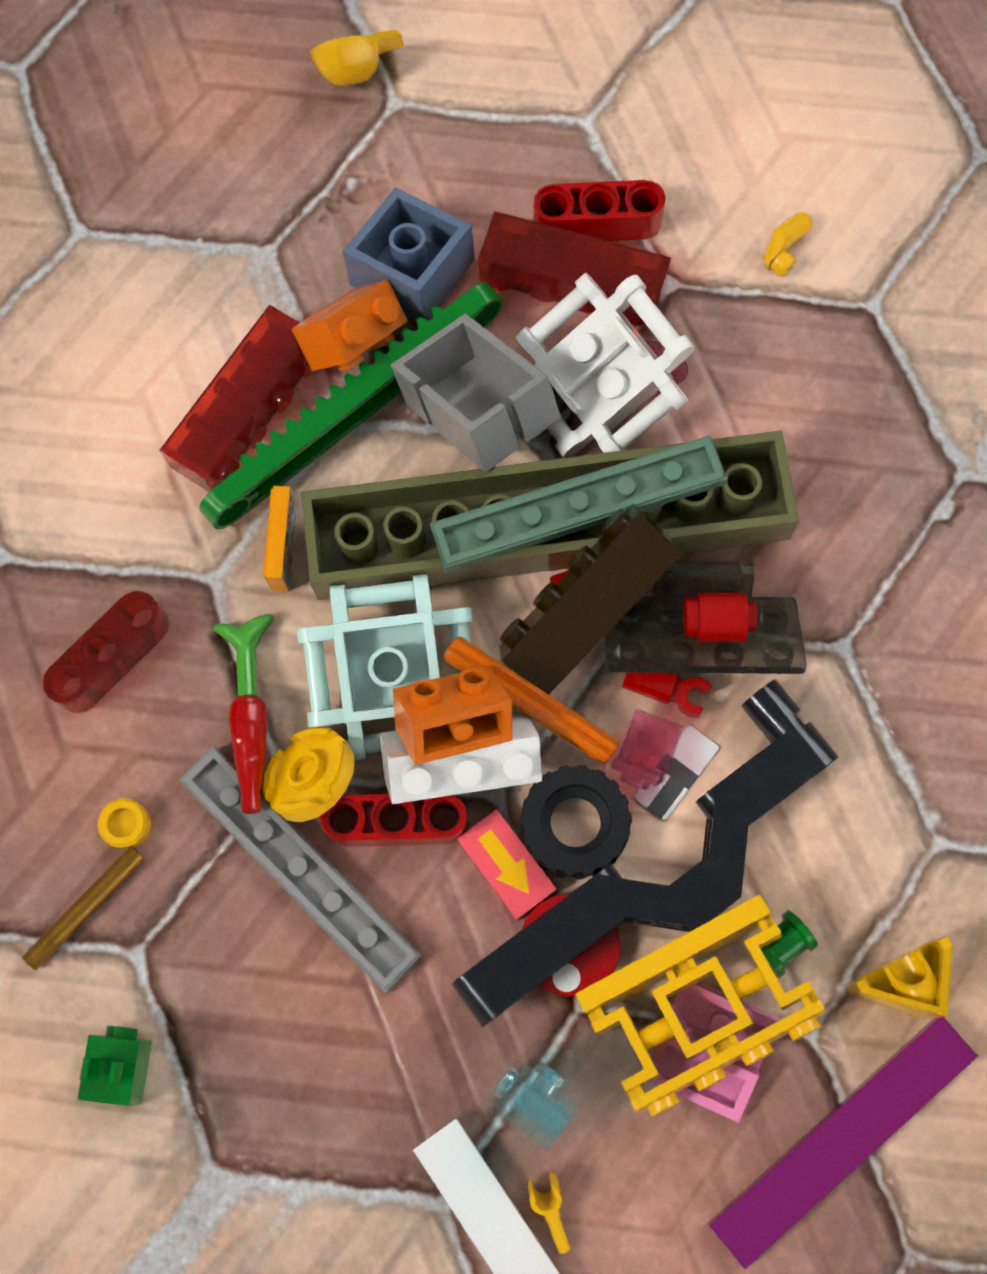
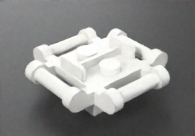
[515,272,695,458]

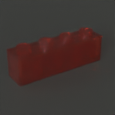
[478,211,671,326]
[159,304,313,492]

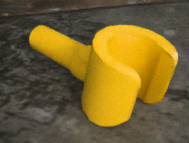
[528,1172,571,1254]

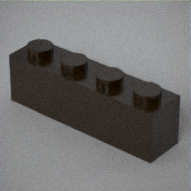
[499,504,683,694]

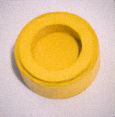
[98,798,151,850]

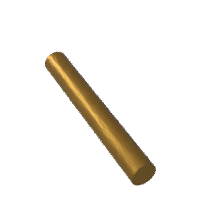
[22,846,146,970]

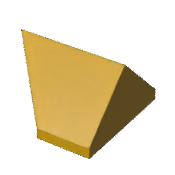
[845,936,953,1018]

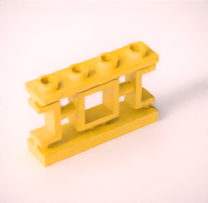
[575,894,826,1117]

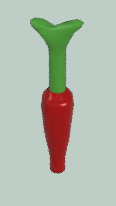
[213,614,274,814]

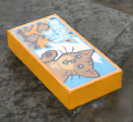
[263,486,297,592]

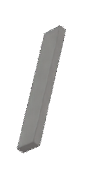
[179,745,422,993]

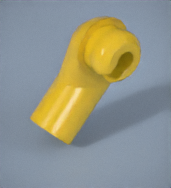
[763,212,812,277]

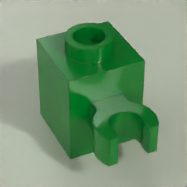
[77,1025,152,1106]

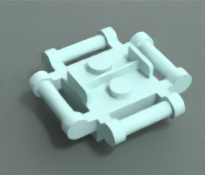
[296,573,473,761]

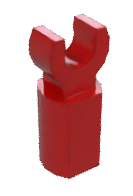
[621,657,712,718]

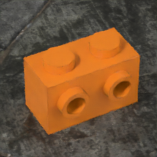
[291,279,408,371]
[393,666,512,765]

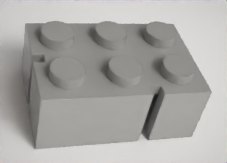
[391,314,561,473]

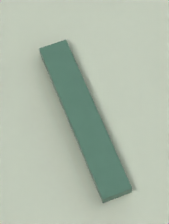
[430,435,727,573]

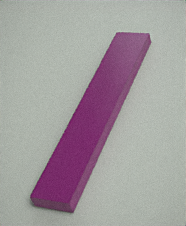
[707,1017,978,1270]

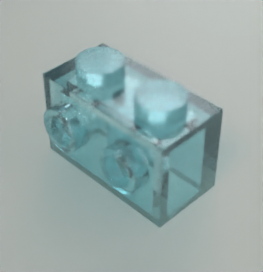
[492,1061,580,1151]

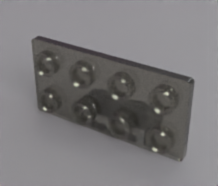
[604,561,807,674]

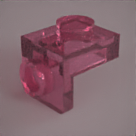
[611,709,685,790]

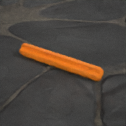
[443,637,618,763]

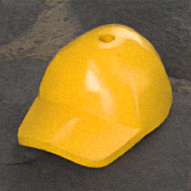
[310,30,404,86]

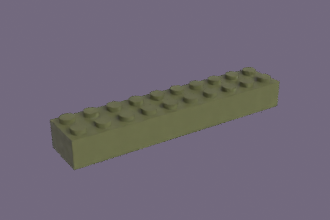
[301,430,799,600]

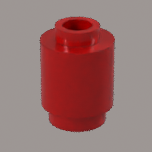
[684,592,757,643]

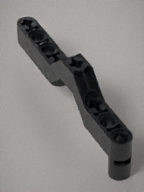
[451,679,839,1028]

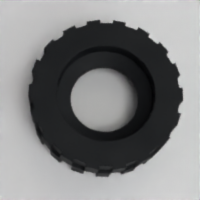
[521,765,632,880]

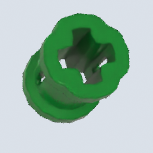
[761,910,818,979]

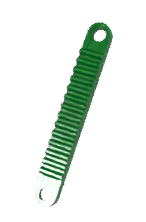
[199,282,504,530]

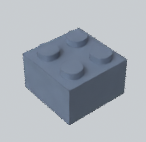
[343,187,475,320]

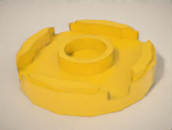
[262,727,355,822]

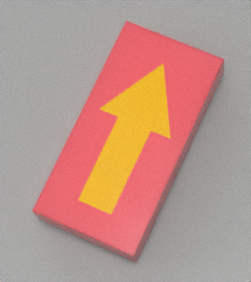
[457,809,557,921]

